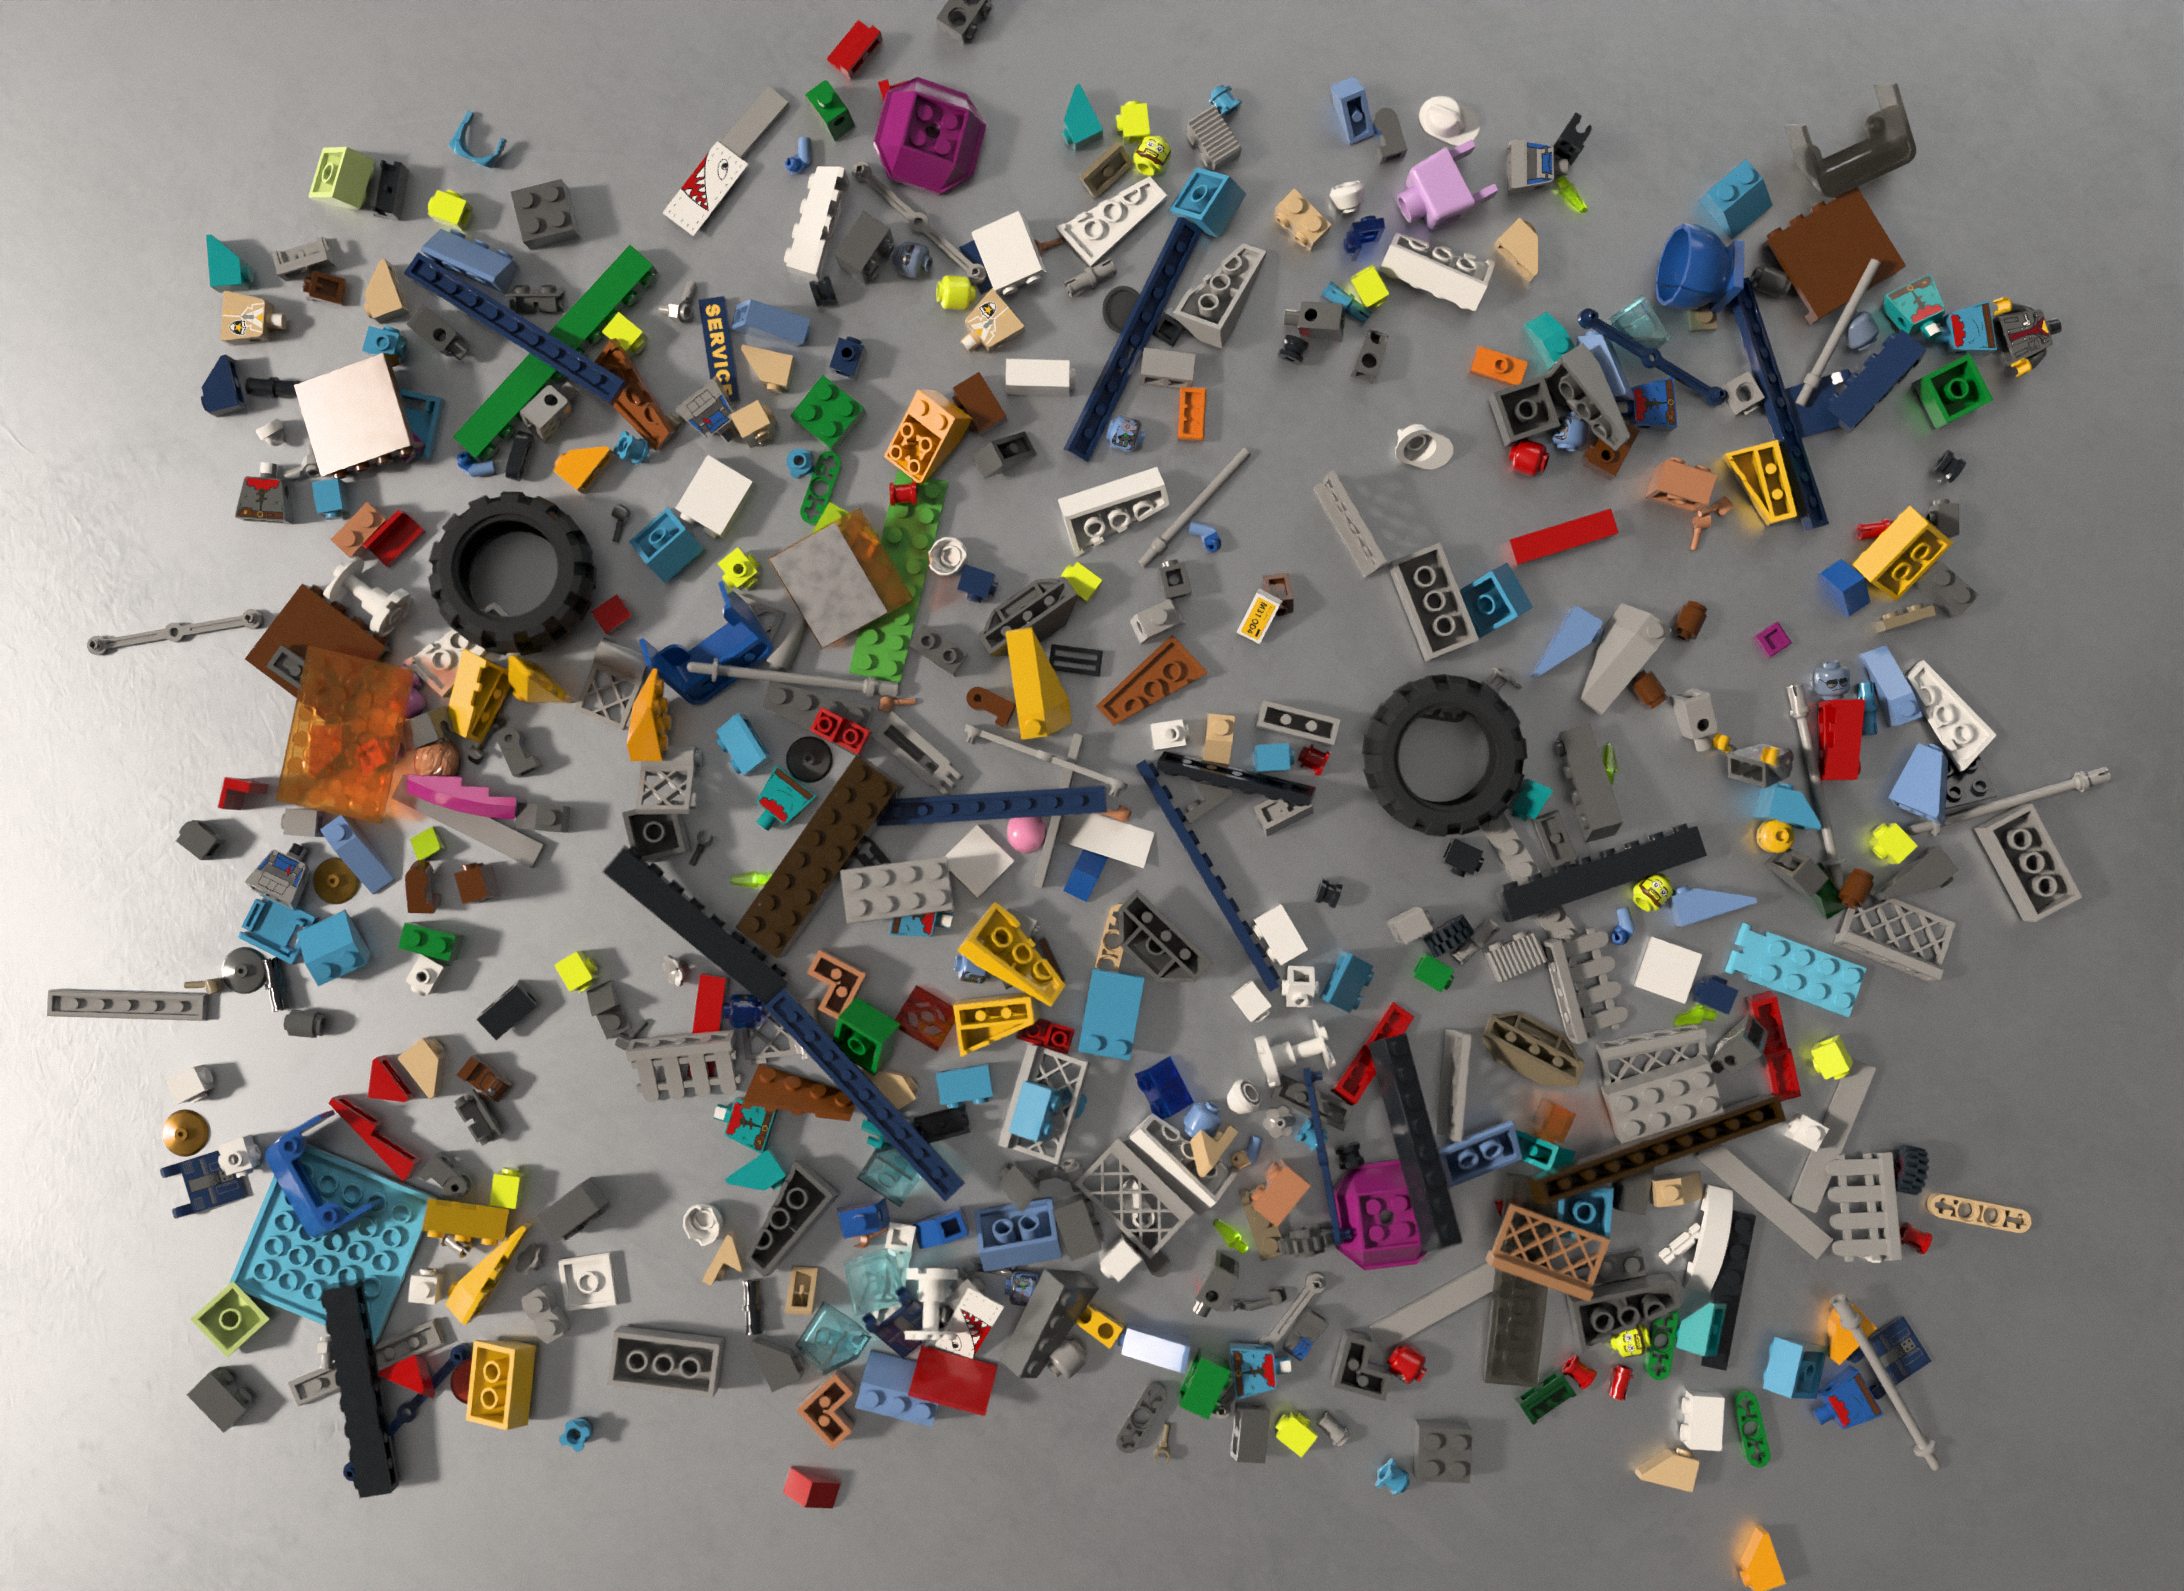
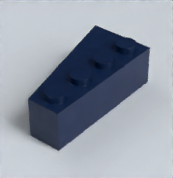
[1825,329,1927,434]

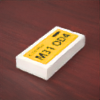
[1236,589,1282,644]

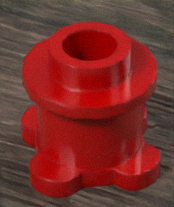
[1297,744,1331,776]

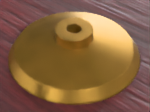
[313,857,360,904]
[162,1109,209,1157]

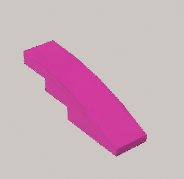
[407,775,516,820]

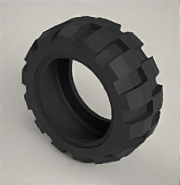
[428,491,597,656]
[1362,674,1528,837]

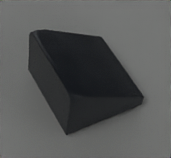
[1152,308,1186,347]

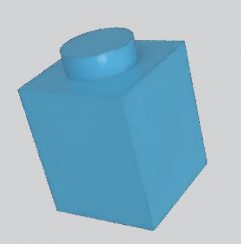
[312,478,351,520]

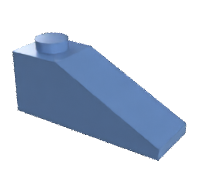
[1531,605,1603,677]
[1860,645,1923,727]
[320,814,395,894]
[1668,885,1757,926]

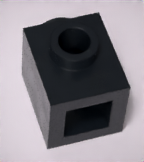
[1440,838,1484,878]

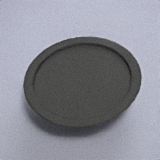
[1102,286,1140,333]
[786,736,833,783]
[222,947,266,994]

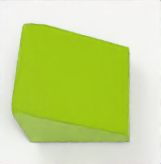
[410,826,446,861]

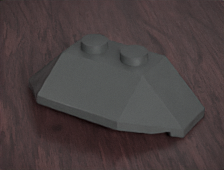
[979,577,1078,657]
[1119,890,1213,982]

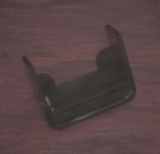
[1784,83,1916,198]

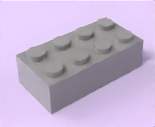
[1387,543,1479,662]
[1974,804,2082,922]
[840,857,954,924]
[1600,1055,1724,1144]
[607,1326,724,1398]

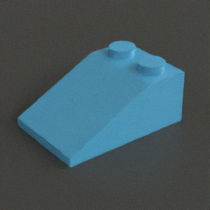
[1078,968,1145,1061]

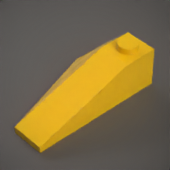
[1005,627,1072,740]
[508,654,574,704]
[957,902,1065,1006]
[445,1222,533,1325]

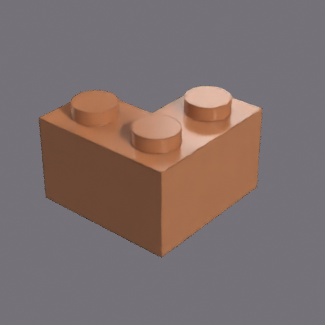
[807,949,868,1020]
[1251,1159,1311,1227]
[796,1368,856,1450]

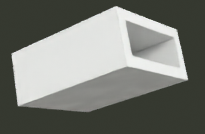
[971,211,1047,295]
[1006,359,1075,397]
[675,455,756,539]

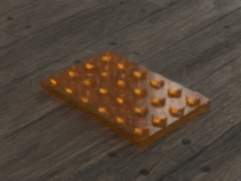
[276,645,416,824]

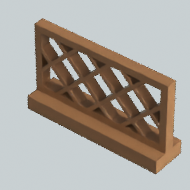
[1486,1203,1611,1302]

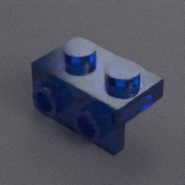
[1344,216,1385,261]
[1135,1056,1194,1119]

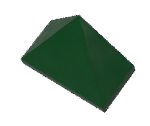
[1811,862,1846,920]

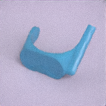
[449,111,507,168]

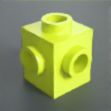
[717,547,761,591]

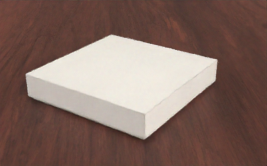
[945,825,1014,899]
[1634,937,1702,1004]
[558,1251,619,1313]

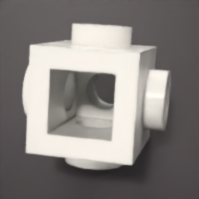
[1281,966,1319,1007]
[217,1134,261,1178]

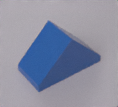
[1819,559,1870,617]
[1063,849,1108,902]

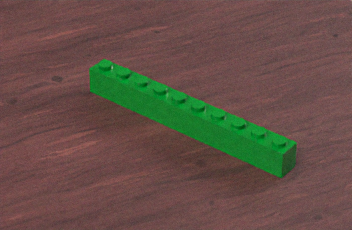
[453,245,658,462]

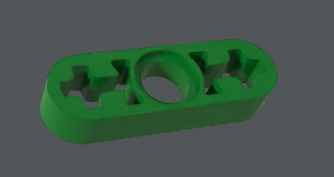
[800,451,842,525]
[1644,1305,1679,1380]
[1731,1389,1771,1468]

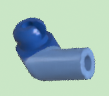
[785,137,812,174]
[457,452,496,477]
[1188,521,1221,553]
[1611,906,1635,945]

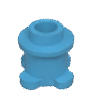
[1209,85,1242,119]
[613,431,649,464]
[787,449,815,479]
[1061,1088,1087,1119]
[1294,1118,1328,1152]
[559,1418,592,1452]
[1375,1458,1410,1495]

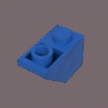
[911,1206,970,1249]

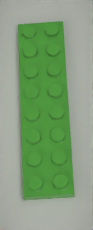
[849,470,949,685]

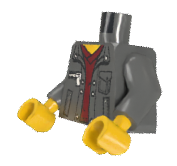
[1992,296,2062,378]
[1712,733,1794,788]

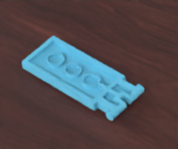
[1724,923,1867,1017]

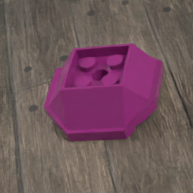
[873,77,987,195]
[1333,1159,1428,1270]

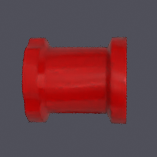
[889,481,918,506]
[1899,1222,1933,1255]
[1561,1354,1597,1390]

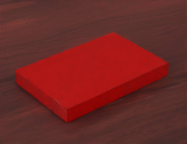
[908,1346,998,1416]

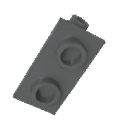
[507,285,564,312]
[454,1089,502,1146]

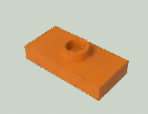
[1470,346,1528,386]
[1177,387,1207,441]

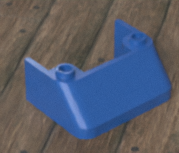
[639,580,773,705]
[265,1110,384,1238]

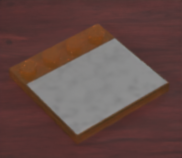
[768,507,913,649]

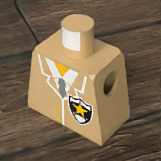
[960,288,1025,353]
[220,291,287,346]

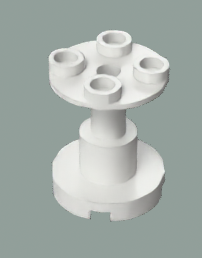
[323,556,413,637]
[1254,1019,1336,1089]
[904,1268,959,1340]

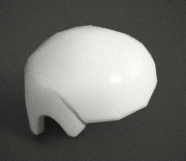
[928,537,968,577]
[683,1203,723,1246]

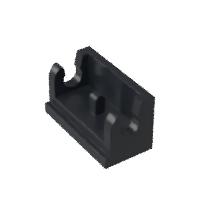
[1553,112,1592,166]
[372,160,409,221]
[476,980,537,1041]
[914,1104,972,1143]

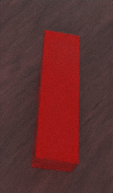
[1509,508,1619,566]
[687,973,729,1077]
[1745,991,1801,1102]
[1330,1002,1414,1105]
[328,1095,422,1182]

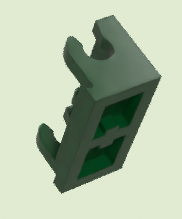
[1515,1369,1576,1425]

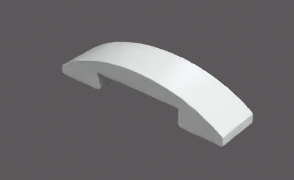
[1683,1184,1733,1293]
[873,1221,916,1323]

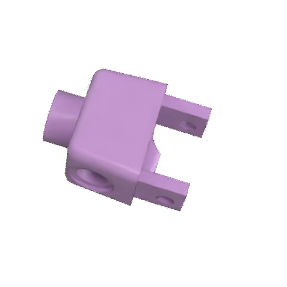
[1397,139,1498,230]

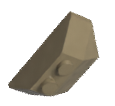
[1482,1011,1586,1087]

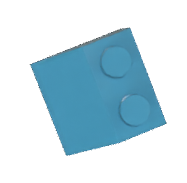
[1699,159,1773,240]
[1169,167,1247,238]
[629,507,704,583]
[1459,562,1534,638]
[716,713,773,776]
[1754,783,1821,831]
[297,909,371,987]
[1319,951,1374,1013]
[1763,1337,1828,1399]

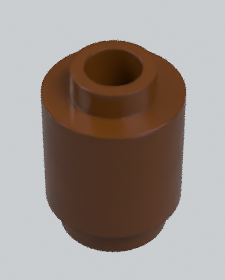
[1672,601,1707,642]
[1630,669,1668,710]
[1838,868,1874,909]

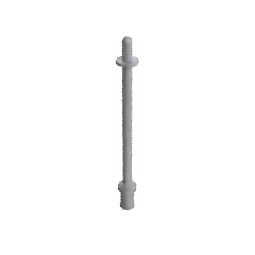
[687,658,898,698]
[1786,683,1847,889]
[1907,766,2111,836]
[1830,1294,1941,1471]

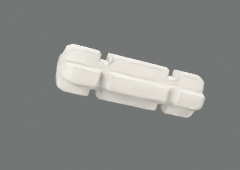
[1659,1223,1701,1265]

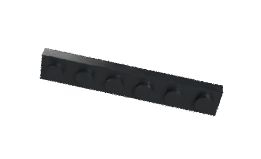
[1157,751,1316,806]
[1698,1210,1756,1371]

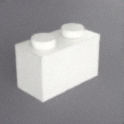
[1252,904,1308,966]
[1100,1232,1142,1282]
[1680,1390,1725,1451]

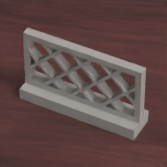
[1313,470,1388,577]
[1833,889,1956,983]
[1596,1022,1708,1085]
[1435,1029,1472,1142]
[998,1044,1090,1165]
[1075,1138,1195,1259]

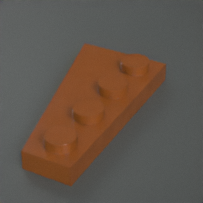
[594,338,674,451]
[1096,635,1208,725]
[741,1064,856,1121]

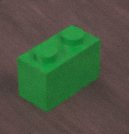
[398,922,464,961]

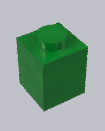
[1411,953,1454,992]

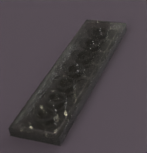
[1483,1173,1558,1387]

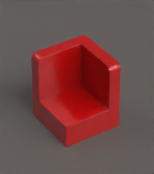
[591,594,632,636]

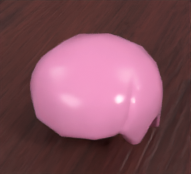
[1007,817,1046,854]

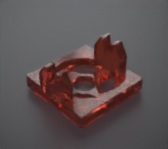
[894,985,955,1052]

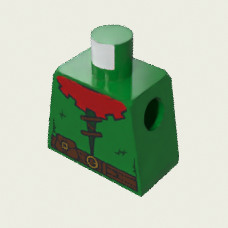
[805,80,856,141]

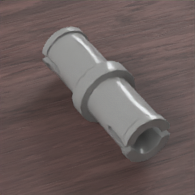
[1064,258,1117,297]
[1451,918,1500,966]

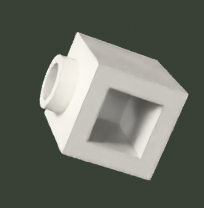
[1150,719,1190,751]
[405,954,450,996]
[1230,980,1271,1023]
[165,1065,214,1105]
[1784,1113,1829,1152]
[408,1268,446,1305]

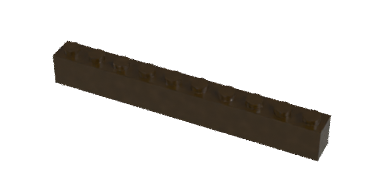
[1527,1094,1786,1205]

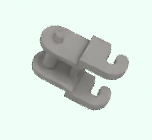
[1482,668,1522,704]

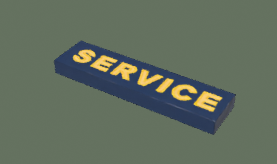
[698,296,741,401]

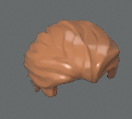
[414,738,460,777]

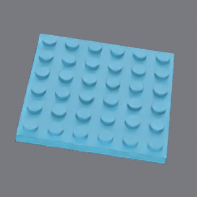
[229,1143,438,1346]

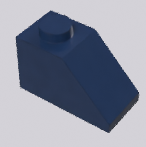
[201,354,247,417]

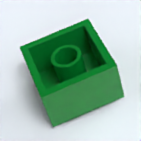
[1912,354,1994,429]
[790,375,866,452]
[833,997,900,1076]
[1178,1347,1233,1420]

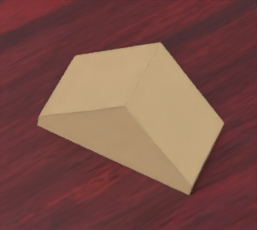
[785,1266,818,1315]

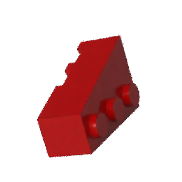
[1817,699,1865,781]

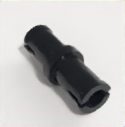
[245,377,301,398]
[261,957,290,1012]
[742,1279,763,1335]

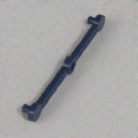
[1577,308,1726,407]
[1304,1067,1352,1246]
[343,1344,471,1481]

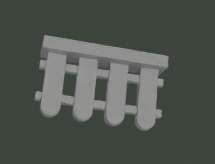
[1542,927,1628,1044]
[626,1030,742,1102]
[1825,1153,1902,1262]

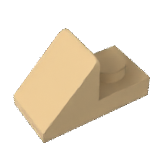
[1190,1126,1238,1178]
[702,1230,746,1286]

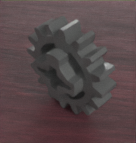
[1278,1225,1335,1258]

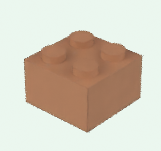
[1645,457,1717,513]

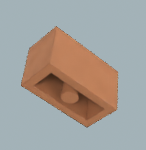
[330,502,389,559]

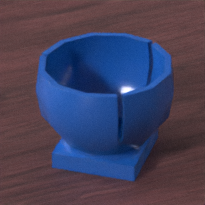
[1655,224,1744,313]

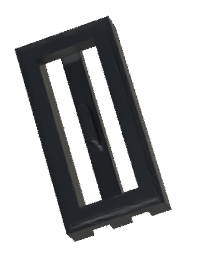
[1049,644,1103,677]

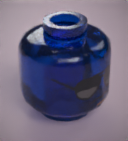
[724,994,762,1029]

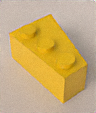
[1722,440,1797,526]
[443,649,511,744]
[953,993,1040,1057]
[422,1198,509,1246]

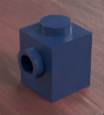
[829,336,866,380]
[957,564,999,604]
[1693,975,1739,1015]

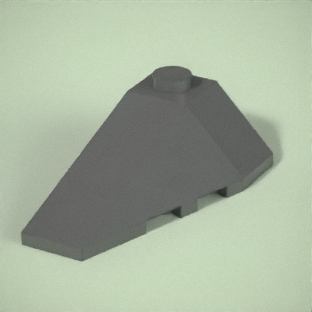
[1544,343,1630,451]

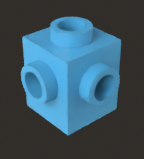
[362,326,408,363]

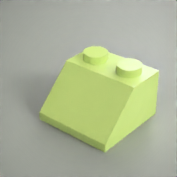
[309,147,375,209]
[190,1281,269,1358]

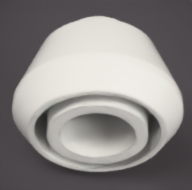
[1330,181,1365,213]
[1227,1080,1261,1114]

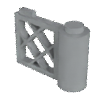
[724,594,808,672]
[575,638,652,730]
[635,745,702,814]
[739,999,820,1065]

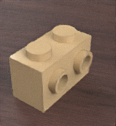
[1274,188,1331,251]
[730,400,778,447]

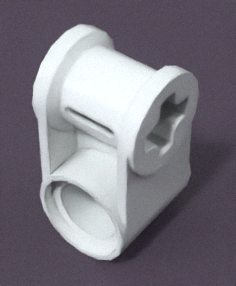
[1112,1177,1155,1229]

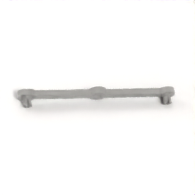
[851,161,987,284]
[87,609,263,656]
[964,724,1128,798]
[1212,1272,1326,1419]

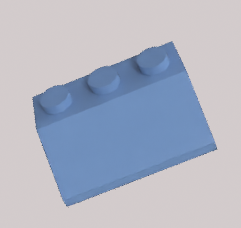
[421,229,519,295]
[1438,1121,1522,1188]
[974,1197,1062,1272]
[855,1350,938,1427]

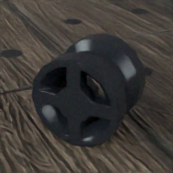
[809,275,837,307]
[1278,335,1309,365]
[1932,450,1966,483]
[1314,877,1343,908]
[1334,1142,1365,1170]

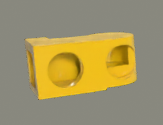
[1076,1303,1125,1349]

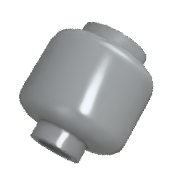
[1047,1338,1087,1378]

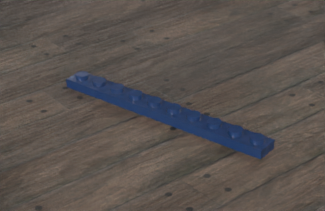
[1063,217,1203,462]
[404,252,627,406]
[1730,277,1829,531]
[1136,760,1280,992]
[878,786,1107,826]
[765,988,965,1202]

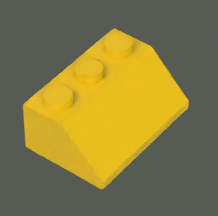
[1852,506,1954,601]
[466,1340,536,1430]

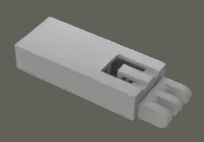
[871,711,963,796]

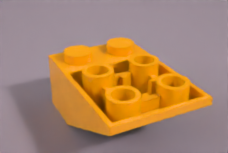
[884,390,972,485]
[627,669,671,761]

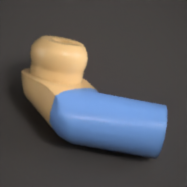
[1230,1135,1263,1169]

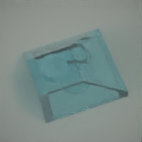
[1606,294,1672,350]
[856,1147,921,1207]
[844,1249,903,1316]
[795,1301,871,1375]

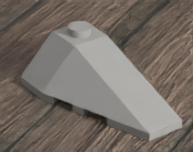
[1173,243,1267,349]
[1581,603,1672,715]

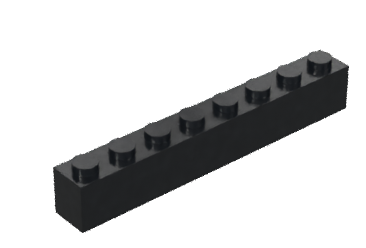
[1495,823,1707,922]
[603,844,788,1005]
[1368,1033,1463,1252]
[321,1279,399,1498]

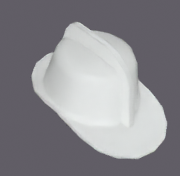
[1419,96,1480,146]
[1396,424,1453,470]

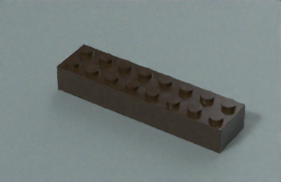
[735,755,905,959]

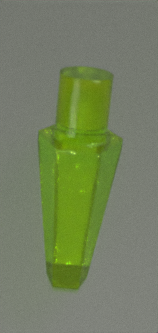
[1557,175,1588,213]
[1603,743,1618,785]
[730,871,771,888]
[1673,1005,1716,1026]
[1213,1218,1248,1254]

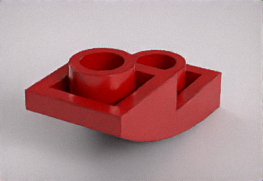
[809,707,873,755]
[1015,1018,1075,1055]

